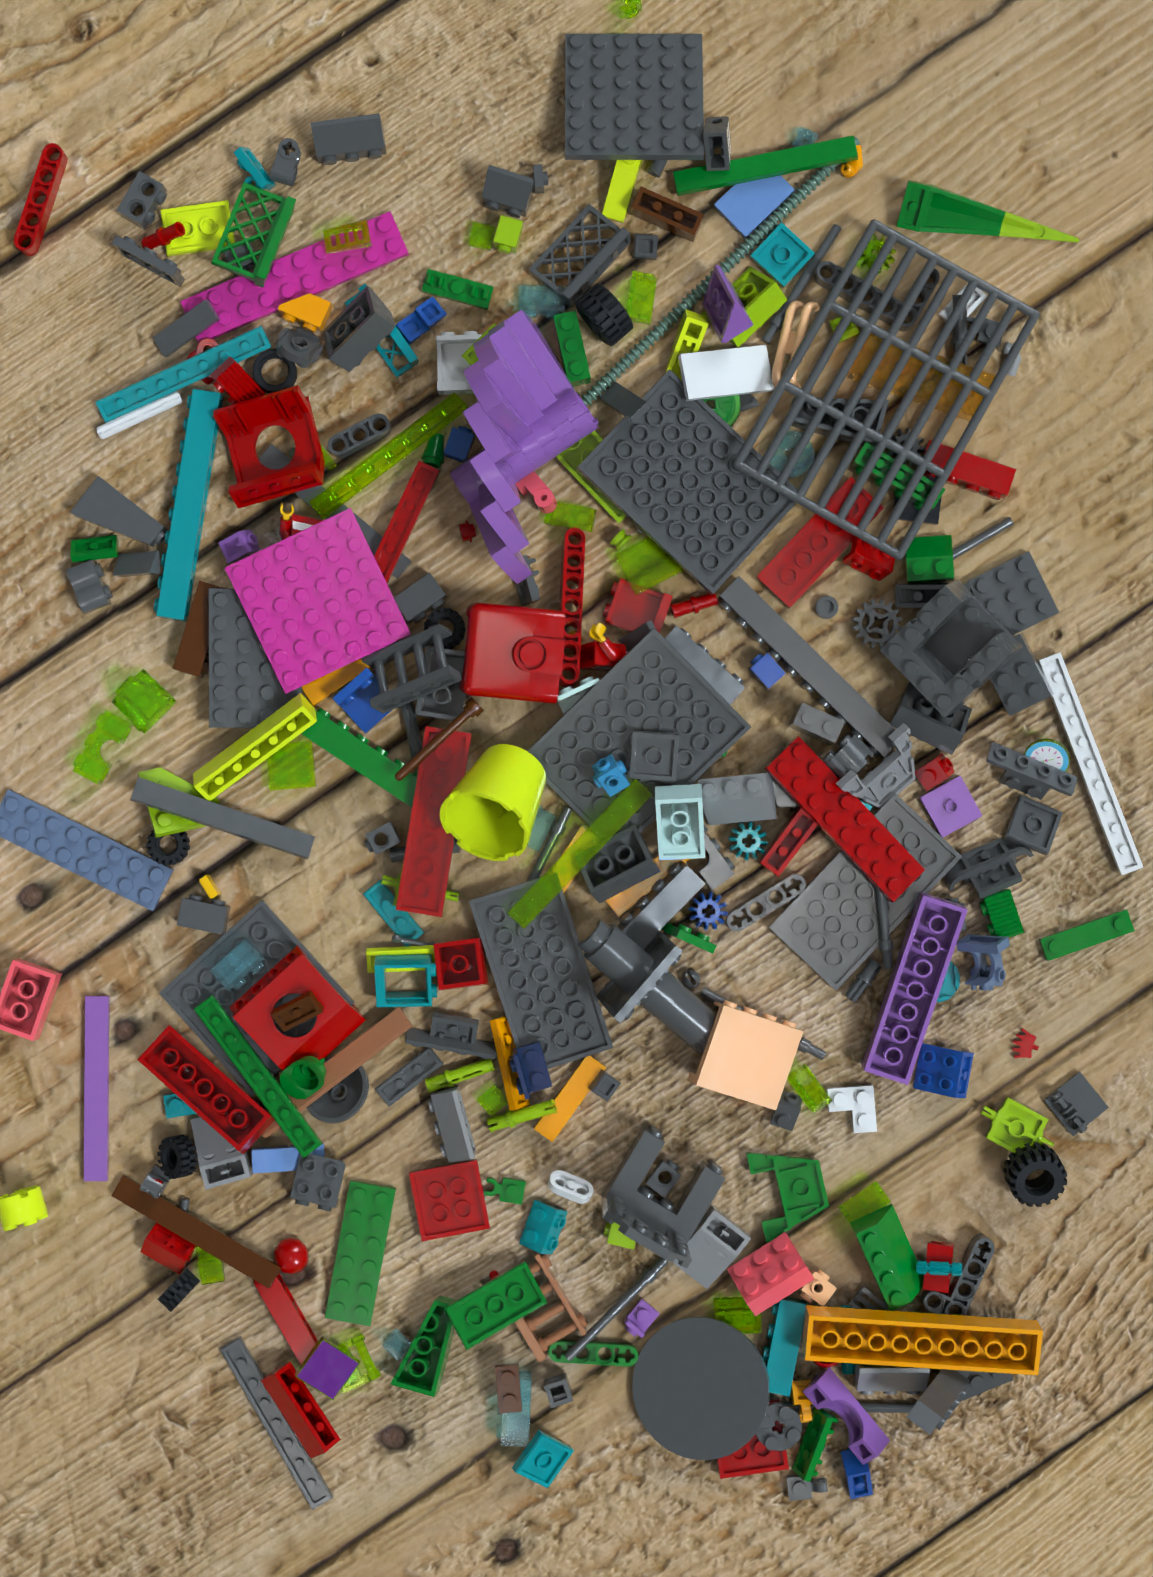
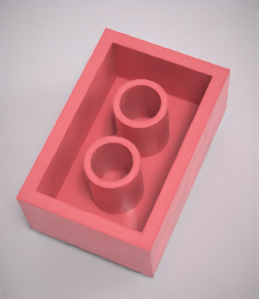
[0,958,62,1041]
[727,1232,814,1316]

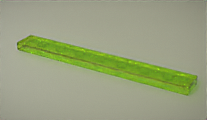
[309,392,468,519]
[507,779,652,929]

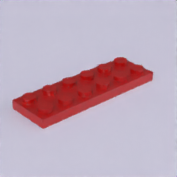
[756,477,884,608]

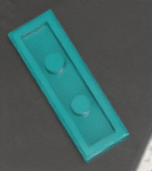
[363,880,425,946]

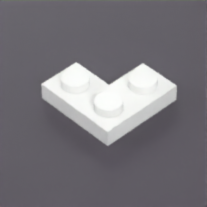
[827,1084,877,1133]

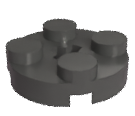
[276,327,323,368]
[756,1402,802,1451]

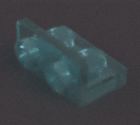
[518,285,565,319]

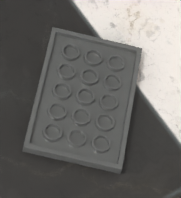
[208,588,302,728]

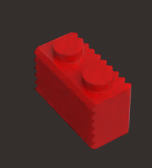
[210,356,265,405]

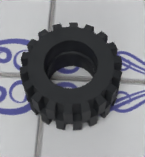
[575,283,633,346]
[1003,1142,1067,1207]

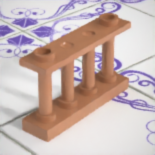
[491,1252,588,1362]

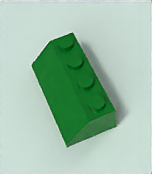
[850,1203,924,1311]

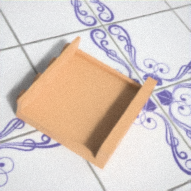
[687,1000,803,1110]

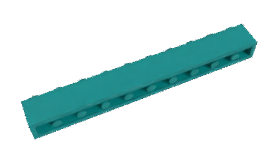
[154,389,224,622]

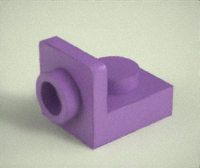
[218,530,260,563]
[624,1298,660,1338]

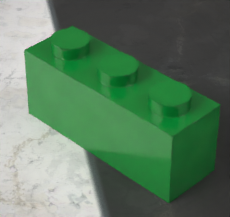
[553,310,591,387]

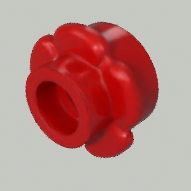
[459,520,476,543]

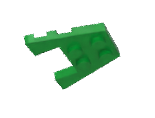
[746,1152,829,1243]

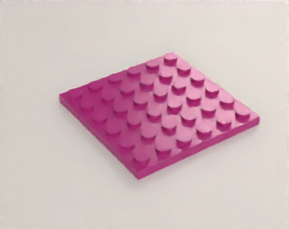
[225,508,411,694]

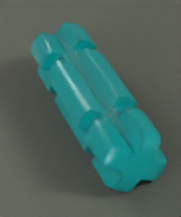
[916,1260,962,1276]

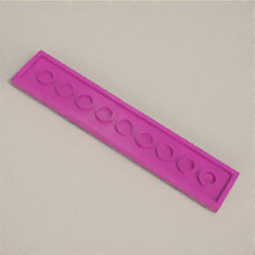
[180,211,409,343]

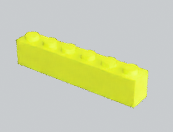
[193,693,317,801]

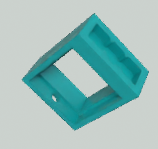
[374,954,437,1007]

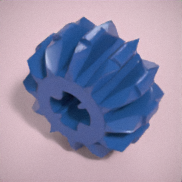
[688,891,728,931]

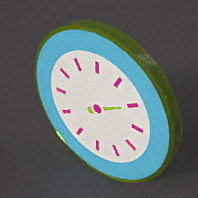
[1024,739,1070,772]

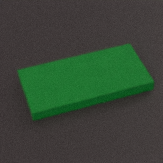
[444,1261,547,1350]

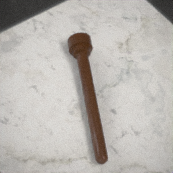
[395,697,484,781]

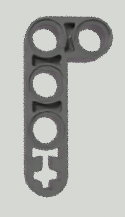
[921,1234,995,1315]

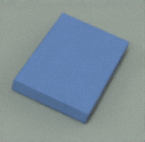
[714,175,795,239]

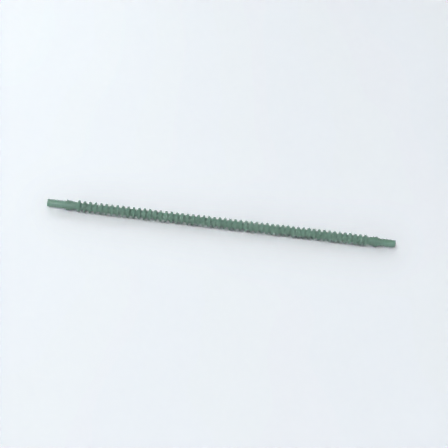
[582,137,860,406]

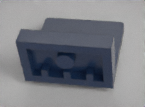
[509,1041,552,1100]

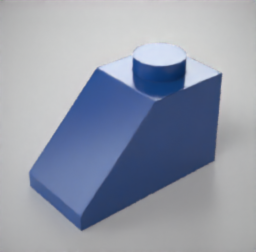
[841,1448,873,1499]

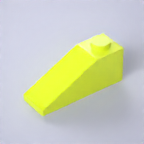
[602,160,643,223]
[665,309,709,380]

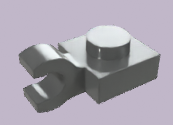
[786,1474,828,1501]

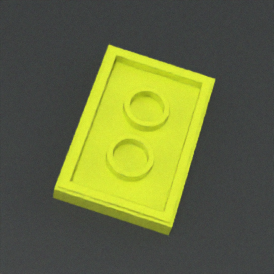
[161,200,235,257]

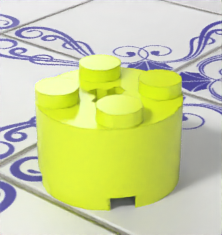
[0,1185,48,1231]

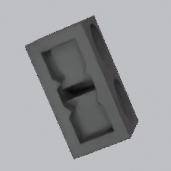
[116,171,167,230]

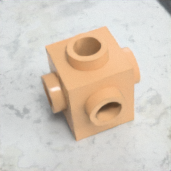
[799,1269,837,1306]

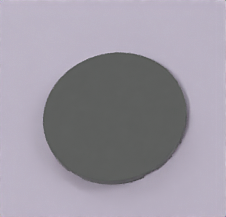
[632,1317,770,1460]

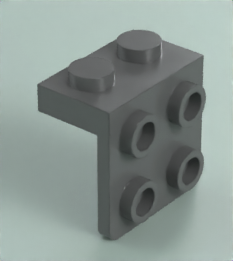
[290,1154,346,1212]

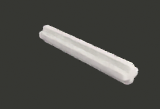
[96,391,182,439]

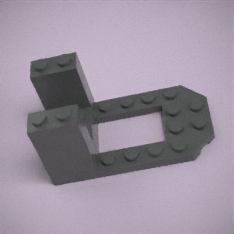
[601,1125,725,1268]

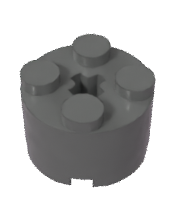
[822,734,875,779]

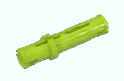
[425,1058,495,1093]
[487,1099,557,1133]

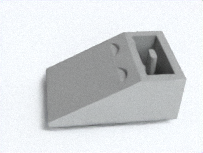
[191,1117,254,1190]
[673,1206,751,1289]

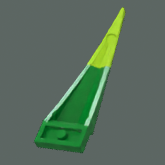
[896,180,1080,242]

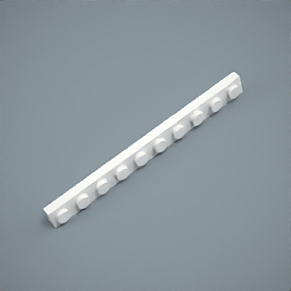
[1037,652,1143,875]

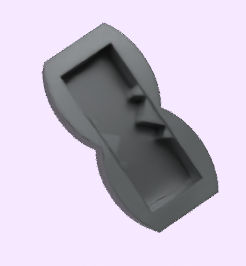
[66,560,113,614]

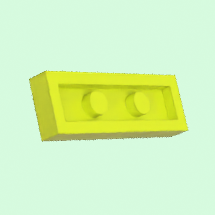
[366,945,436,973]

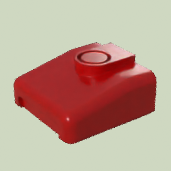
[459,602,565,704]

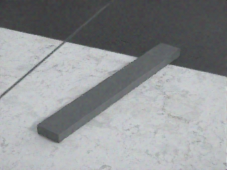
[259,444,412,579]
[130,777,315,859]
[220,1336,333,1510]

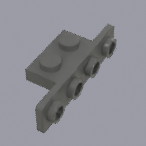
[986,742,1077,800]
[405,1012,497,1059]

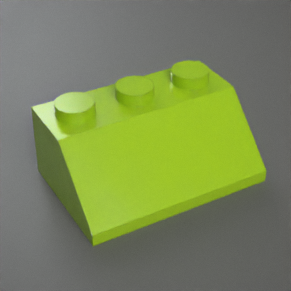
[701,266,787,347]

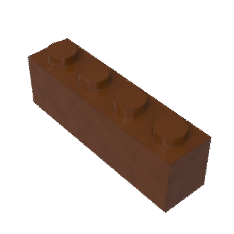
[173,581,226,678]

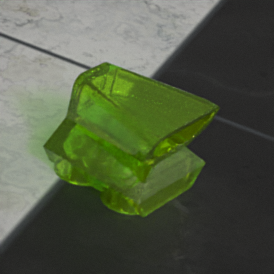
[112,669,176,734]

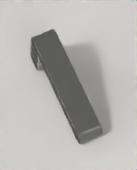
[814,261,940,332]

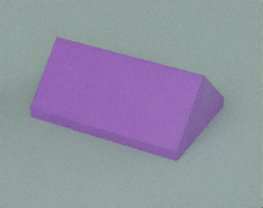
[702,265,753,343]

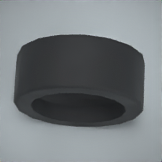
[252,349,298,394]

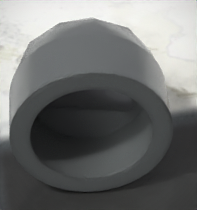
[682,970,701,988]

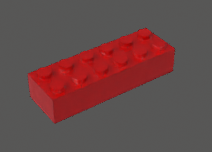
[137,1025,275,1155]

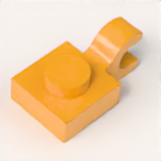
[791,1380,813,1423]

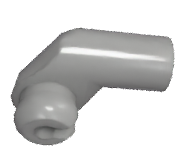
[1003,342,1021,377]

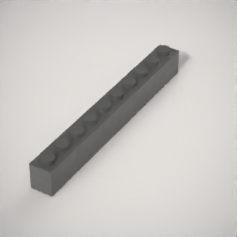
[719,576,895,758]

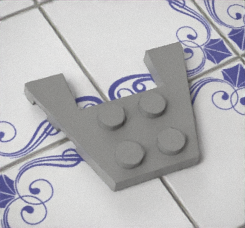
[836,723,916,808]

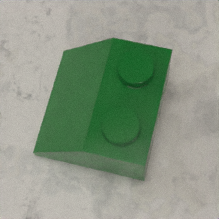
[906,535,954,584]

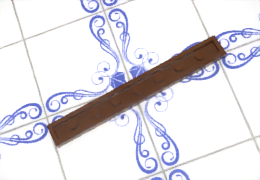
[111,1175,282,1288]

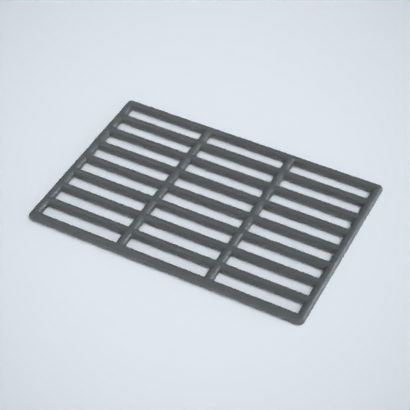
[733,219,1040,560]

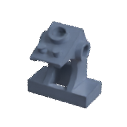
[957,934,1010,991]

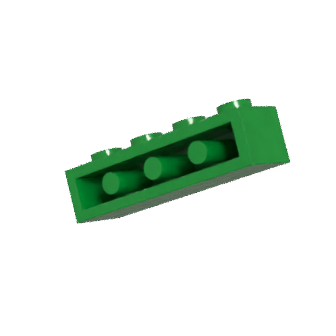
[851,442,945,512]

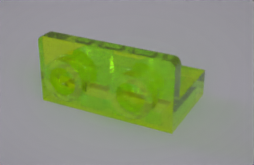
[713,1297,761,1334]

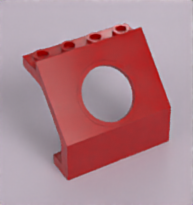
[213,385,325,509]
[229,945,366,1071]

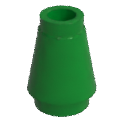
[421,433,444,469]

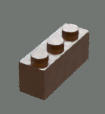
[631,186,704,242]

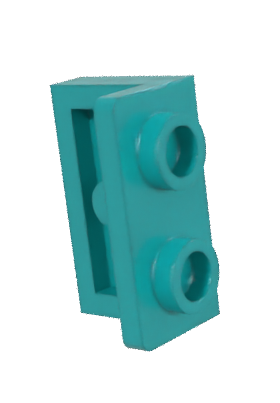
[519,1200,567,1254]

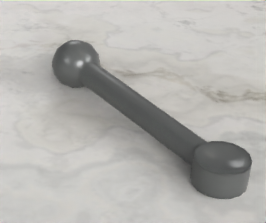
[392,935,437,946]

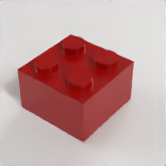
[433,938,489,991]

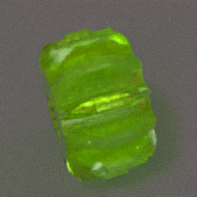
[859,234,896,275]

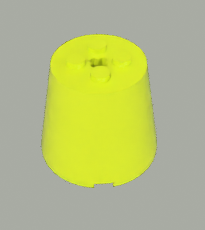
[440,744,546,861]

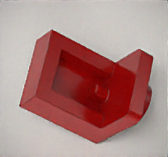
[915,753,955,791]

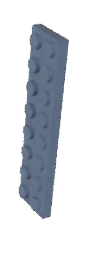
[0,789,174,911]

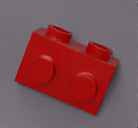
[843,536,895,581]

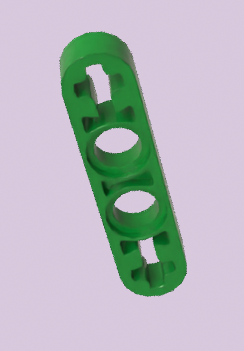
[548,1339,638,1366]

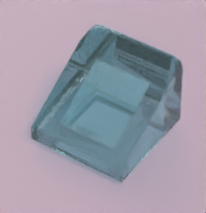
[383,1329,412,1361]

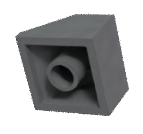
[482,165,534,218]

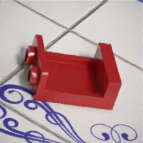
[603,578,673,633]

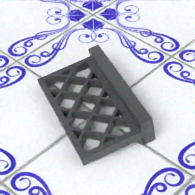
[529,204,631,308]

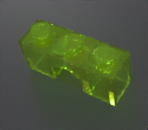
[73,710,135,785]

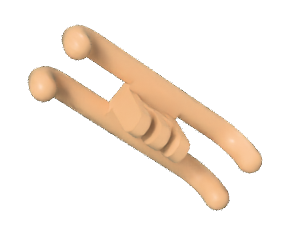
[772,300,820,388]

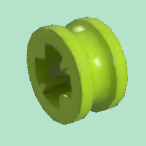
[610,529,632,551]

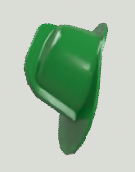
[280,1055,326,1099]

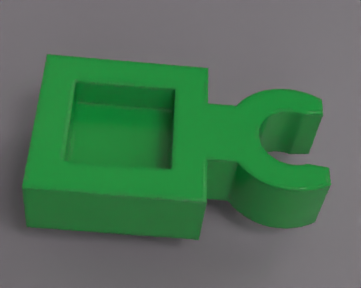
[484,1177,526,1205]

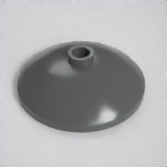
[306,1056,369,1124]

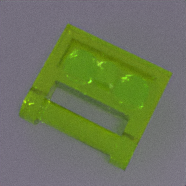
[333,1333,381,1394]

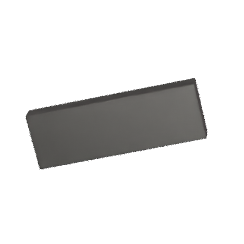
[153,299,220,357]
[600,382,651,424]
[375,1047,444,1107]

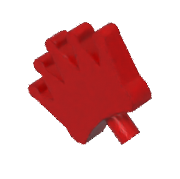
[1012,1028,1039,1058]

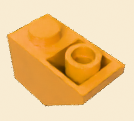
[278,293,333,333]

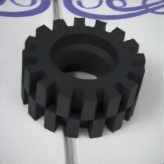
[424,607,466,649]
[146,830,190,865]
[157,1135,198,1179]
[157,1268,200,1312]

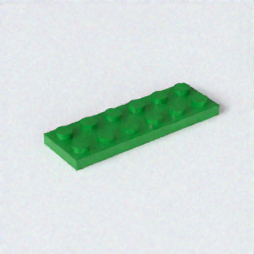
[325,1180,396,1326]

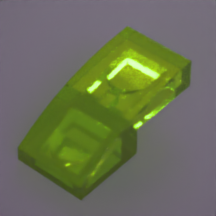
[544,502,596,532]
[196,1246,225,1285]

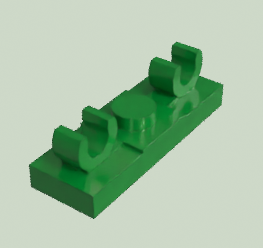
[422,269,494,310]
[792,1407,838,1482]

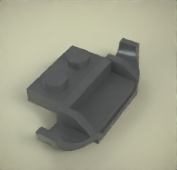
[945,838,1034,899]

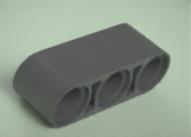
[328,413,391,459]

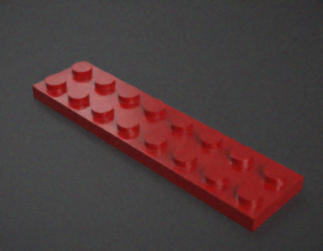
[396,726,472,917]
[764,736,925,902]

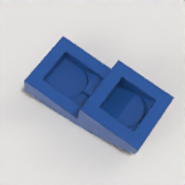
[396,296,447,345]

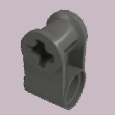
[270,138,301,187]

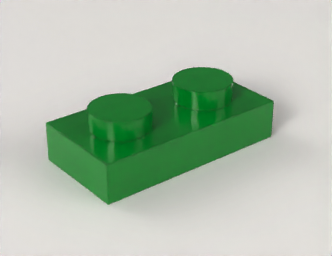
[70,535,119,562]

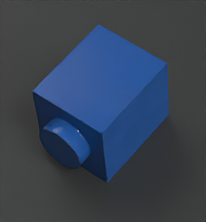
[444,426,475,463]
[749,653,786,690]

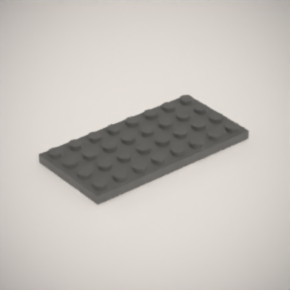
[769,793,962,991]
[469,872,613,1069]

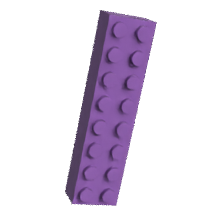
[861,892,968,1085]

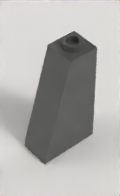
[70,476,168,547]

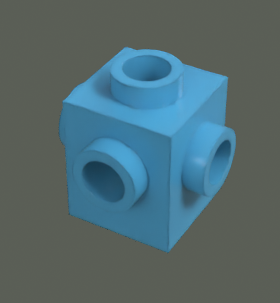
[592,754,630,797]

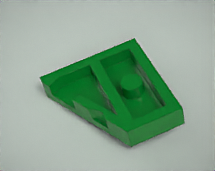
[661,923,717,954]

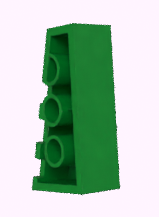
[390,1295,456,1397]

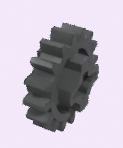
[852,599,902,649]

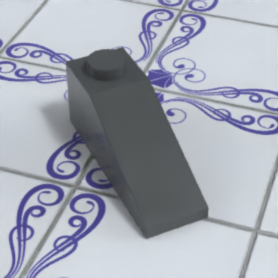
[896,582,970,608]

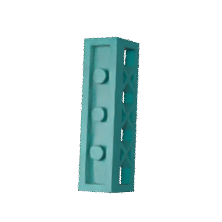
[344,283,419,378]

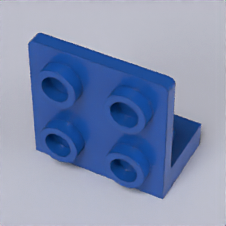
[332,668,392,733]
[913,1043,974,1098]

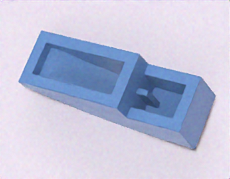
[252,1143,325,1173]

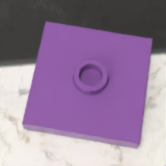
[919,775,982,838]

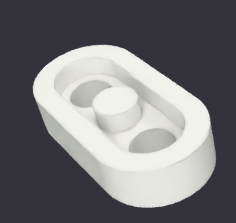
[548,1170,594,1204]

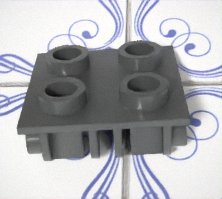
[1044,1071,1109,1136]

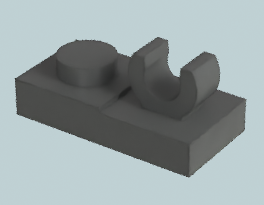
[515,555,540,606]

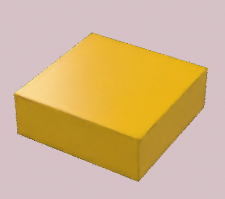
[199,875,222,899]

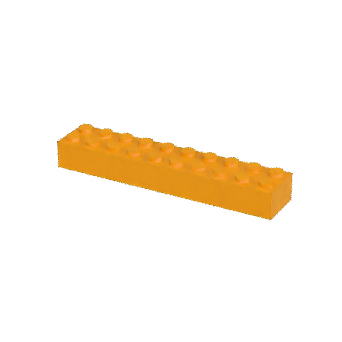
[802,1305,1043,1375]

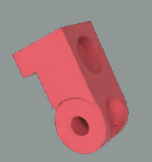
[516,471,557,514]

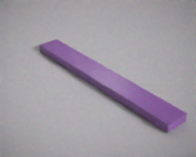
[84,996,110,1181]

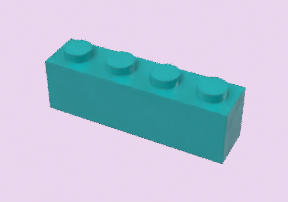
[762,1297,807,1396]

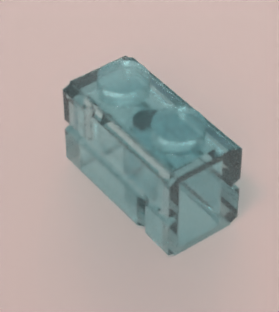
[210,938,266,991]

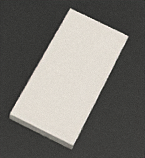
[678,345,774,401]

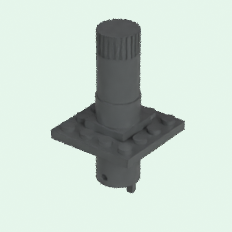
[577,918,717,1056]

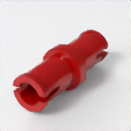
[141,222,185,250]
[670,593,718,619]

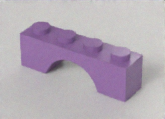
[802,1367,890,1465]

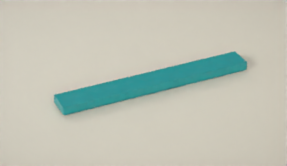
[95,325,272,423]

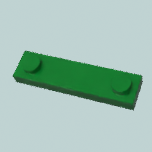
[1039,909,1135,961]

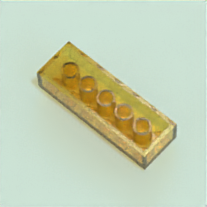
[847,333,996,421]

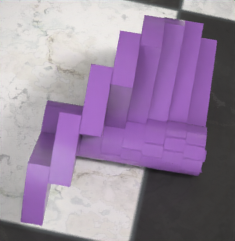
[450,310,599,584]

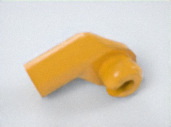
[841,145,863,178]

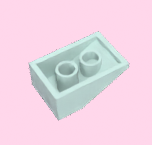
[655,784,705,860]

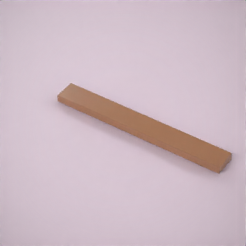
[262,1007,413,1138]

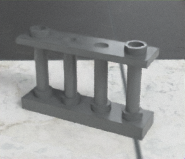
[362,624,462,714]

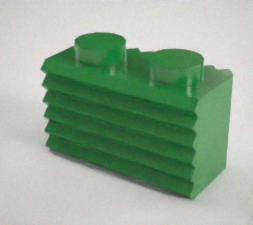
[979,888,1024,938]

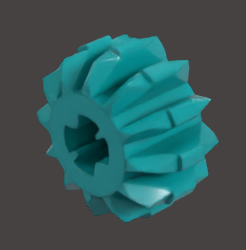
[728,821,768,861]

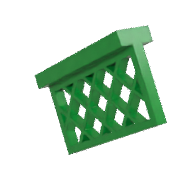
[211,182,296,288]

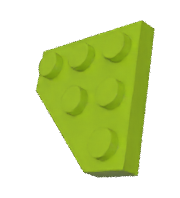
[138,767,219,838]

